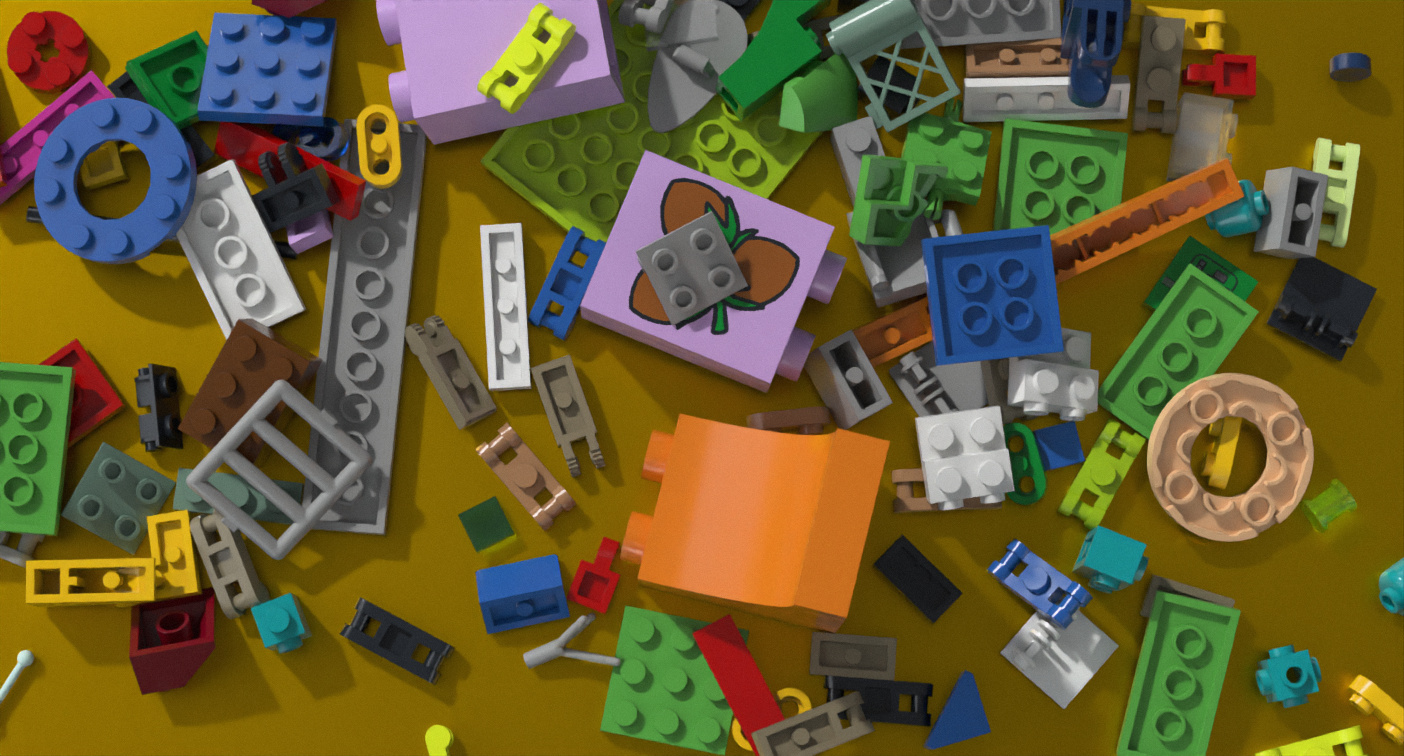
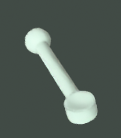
[0,650,34,704]

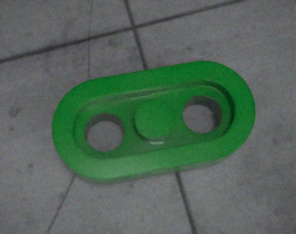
[1003,423,1048,505]

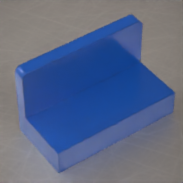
[475,554,570,634]

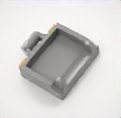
[846,196,963,308]

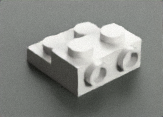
[1007,328,1099,421]
[915,405,1014,510]

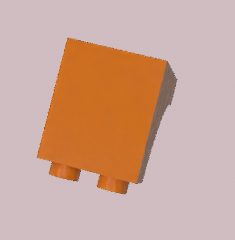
[620,413,890,633]

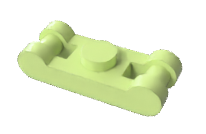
[1313,138,1360,248]

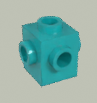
[1256,644,1322,708]

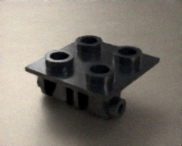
[1266,257,1377,362]

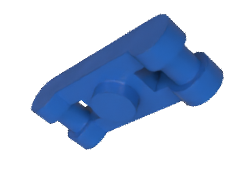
[528,226,606,341]
[987,538,1093,630]

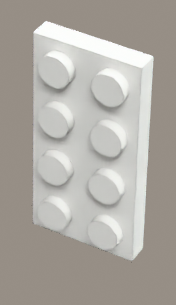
[176,159,307,340]

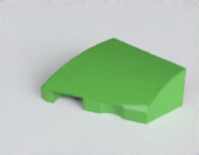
[779,51,858,133]
[849,154,948,246]

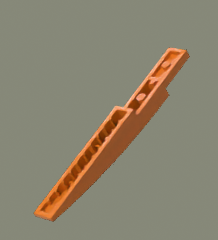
[845,158,1244,367]

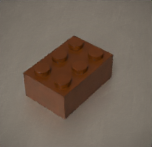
[178,318,323,469]

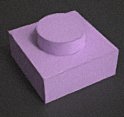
[286,209,334,254]

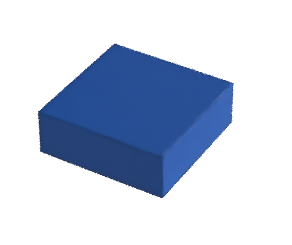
[1033,421,1085,472]

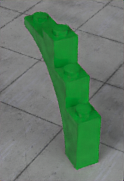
[716,0,831,121]

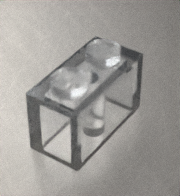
[1166,92,1238,182]

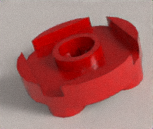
[7,11,92,94]

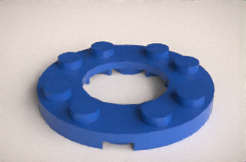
[34,98,197,264]

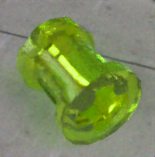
[1300,478,1357,533]

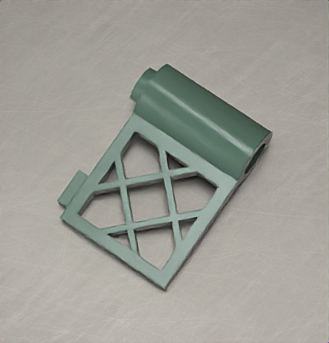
[826,0,961,132]

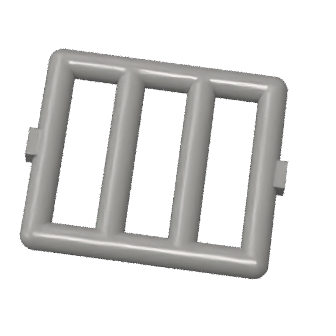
[186,380,372,560]

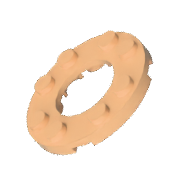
[1147,373,1314,542]

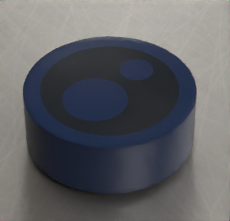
[1329,53,1372,82]

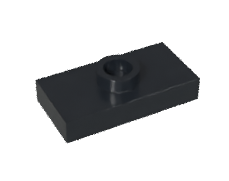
[872,534,963,624]

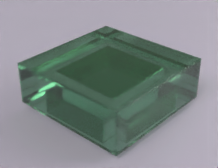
[458,496,515,553]

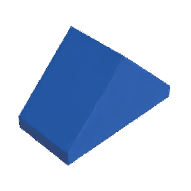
[923,670,991,750]

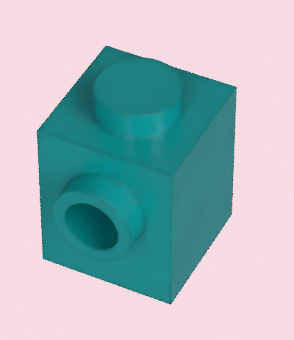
[251,593,312,654]

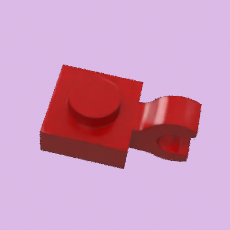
[1181,54,1256,99]
[566,536,621,614]

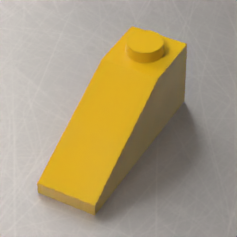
[26,558,156,607]

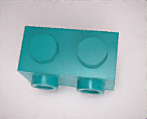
[1072,525,1149,594]

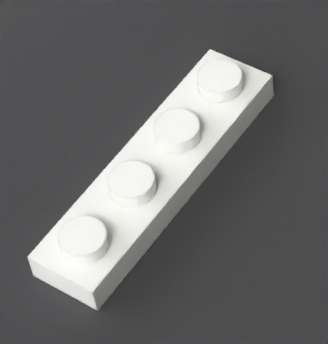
[962,75,1130,122]
[480,223,532,391]

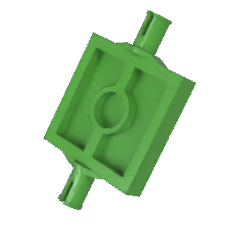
[901,98,992,220]

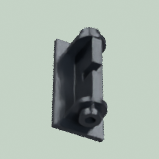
[134,364,183,452]

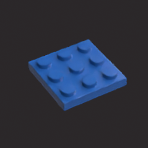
[197,13,338,126]
[921,225,1064,366]

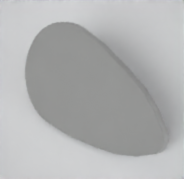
[648,0,748,133]

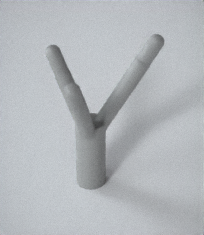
[523,612,621,669]

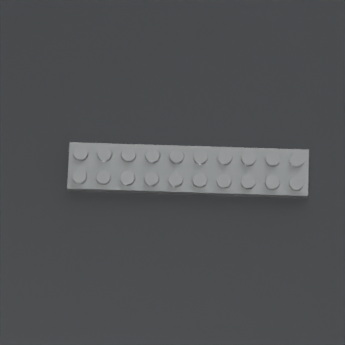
[302,119,427,536]

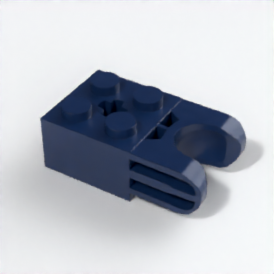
[1060,0,1131,108]

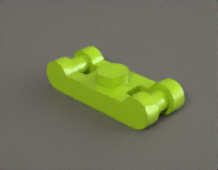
[1057,418,1146,530]

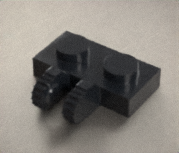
[252,142,340,233]

